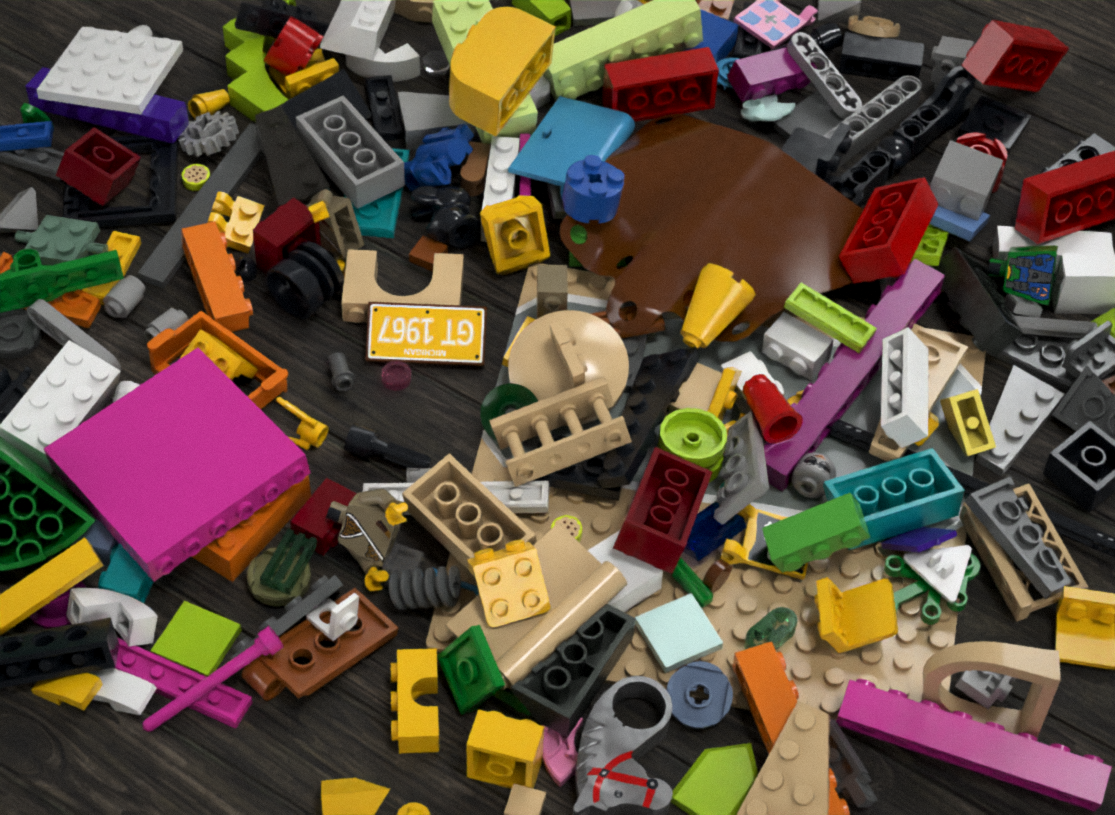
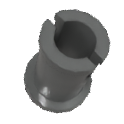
[327,353,355,391]

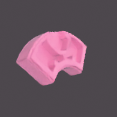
[542,718,583,787]

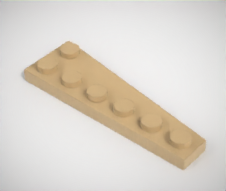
[869,324,968,462]

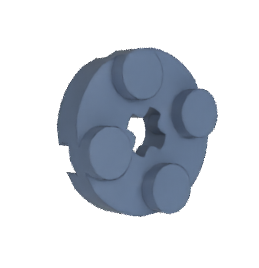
[667,661,733,729]

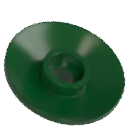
[480,383,538,442]

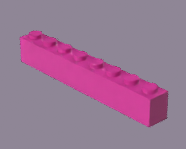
[836,679,1112,812]

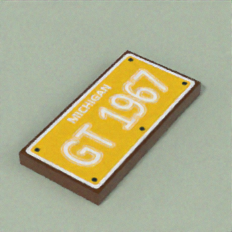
[366,302,487,367]

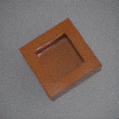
[409,235,448,272]

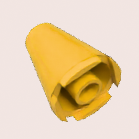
[680,263,755,350]

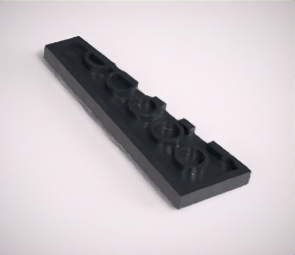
[597,347,700,489]

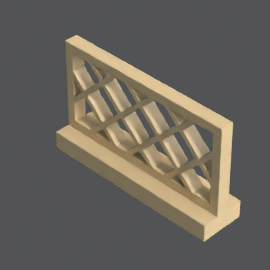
[959,484,1088,622]

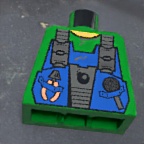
[988,245,1058,305]

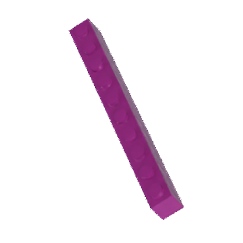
[763,259,945,492]

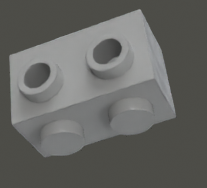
[931,36,974,98]

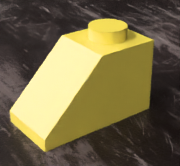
[940,389,996,457]

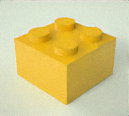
[466,710,544,789]

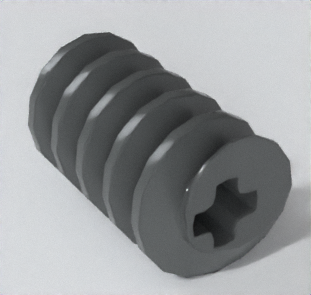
[389,565,461,610]

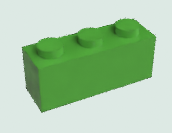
[762,493,871,573]

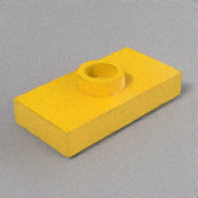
[707,367,742,421]

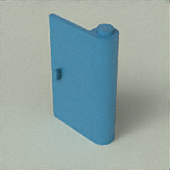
[508,96,635,198]

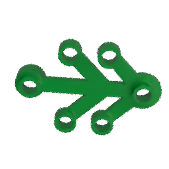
[884,548,980,625]

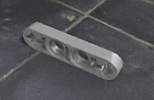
[787,32,862,119]
[27,299,121,371]

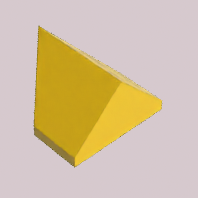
[321,778,390,815]

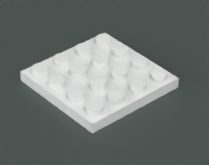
[37,27,183,114]

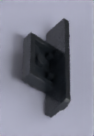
[234,0,336,53]

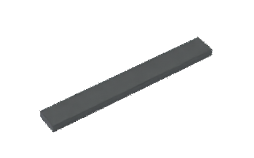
[138,123,275,289]

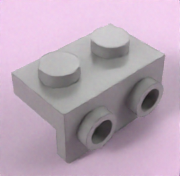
[955,670,1016,709]

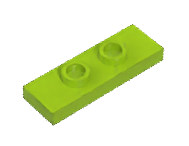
[784,282,877,354]

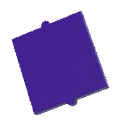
[881,527,957,553]

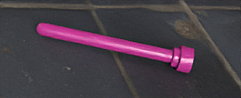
[142,626,284,732]

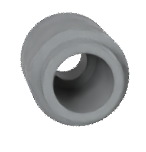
[103,275,146,318]
[144,308,189,342]

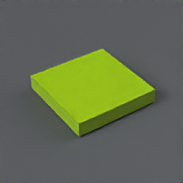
[151,601,242,677]

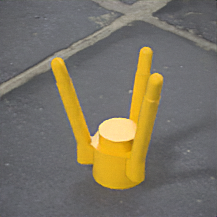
[276,397,329,450]

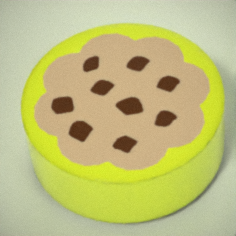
[182,164,210,191]
[551,515,583,542]

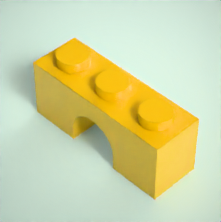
[391,648,439,754]

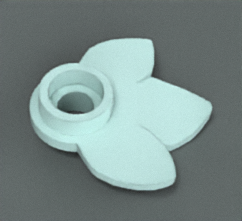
[741,94,795,122]

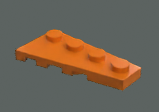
[0,252,101,328]

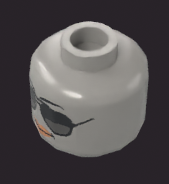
[791,452,836,498]

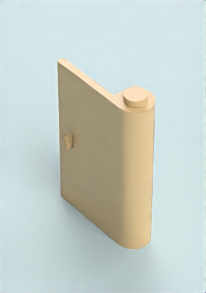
[445,523,627,690]

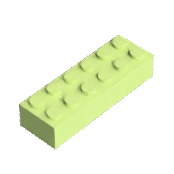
[432,0,538,144]
[543,0,703,101]

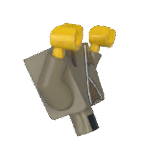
[306,189,364,277]
[326,489,408,591]

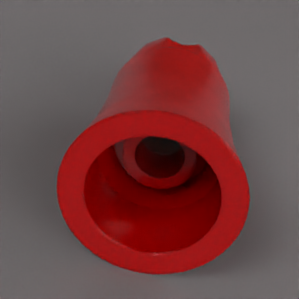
[743,374,803,444]

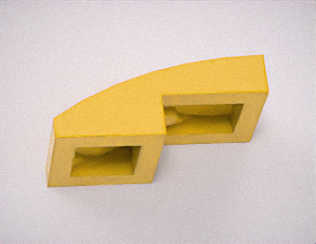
[31,673,103,711]

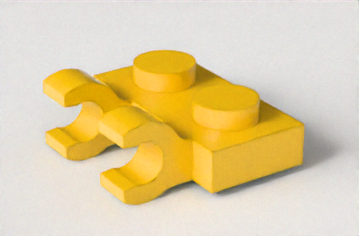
[207,191,264,254]

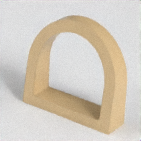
[923,641,1061,738]

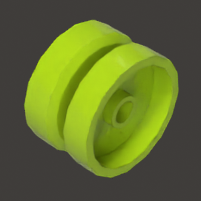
[657,408,727,483]

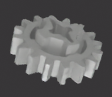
[178,111,239,157]

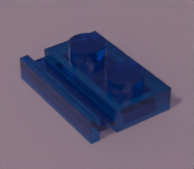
[683,501,746,561]

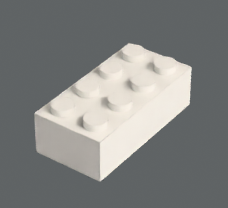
[0,340,121,474]

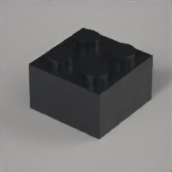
[1043,421,1115,513]

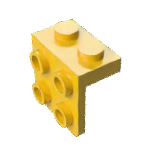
[269,50,339,100]
[467,540,551,628]
[814,577,898,653]

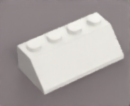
[320,0,396,61]

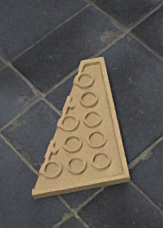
[737,700,830,815]

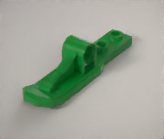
[0,249,124,313]

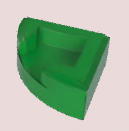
[20,103,54,128]

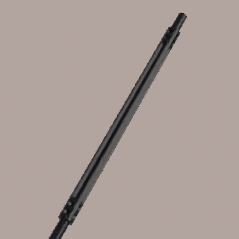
[827,419,1115,558]

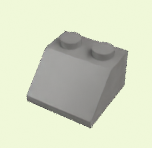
[930,140,1003,221]

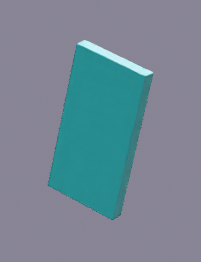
[344,148,410,238]

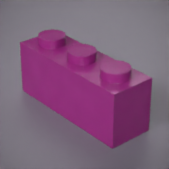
[727,47,817,102]

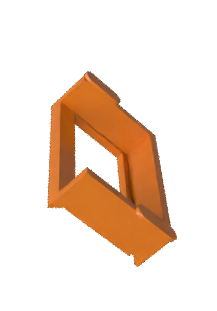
[147,311,288,410]

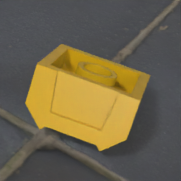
[480,195,550,275]

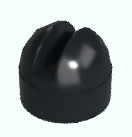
[234,257,258,282]

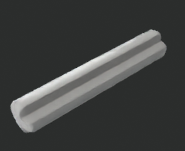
[1014,316,1097,339]

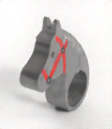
[572,676,673,815]

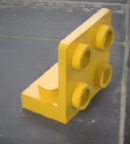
[180,329,258,381]
[1055,586,1115,670]

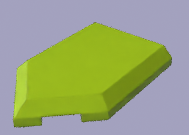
[671,743,758,815]

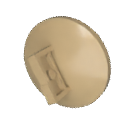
[508,310,629,426]

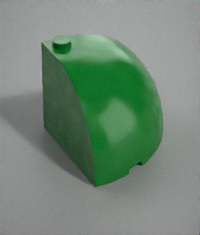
[0,436,96,571]

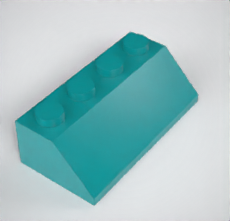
[823,448,965,550]

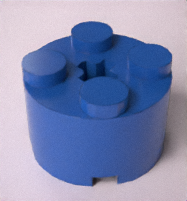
[562,155,624,224]

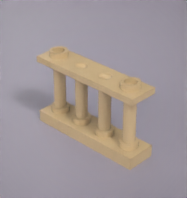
[489,376,632,487]

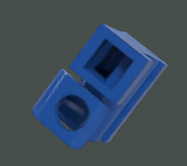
[404,123,474,191]

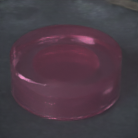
[381,361,412,391]

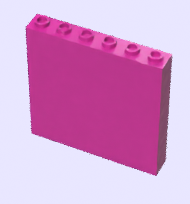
[43,348,311,582]

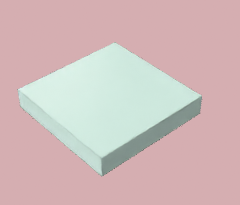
[635,593,723,673]

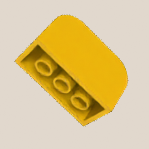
[449,7,556,137]

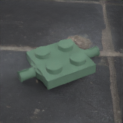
[15,215,108,265]

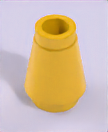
[188,89,230,119]

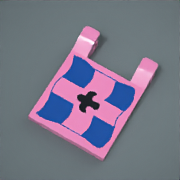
[733,0,818,49]

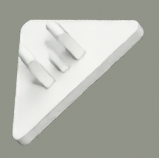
[903,545,972,603]

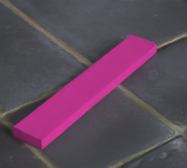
[114,637,253,729]

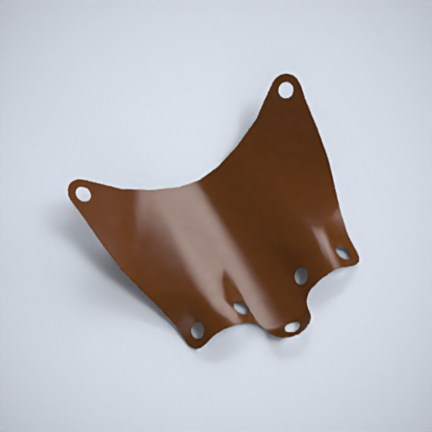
[560,114,864,342]

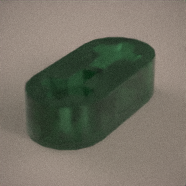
[744,607,798,650]

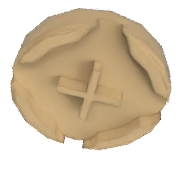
[847,15,900,38]

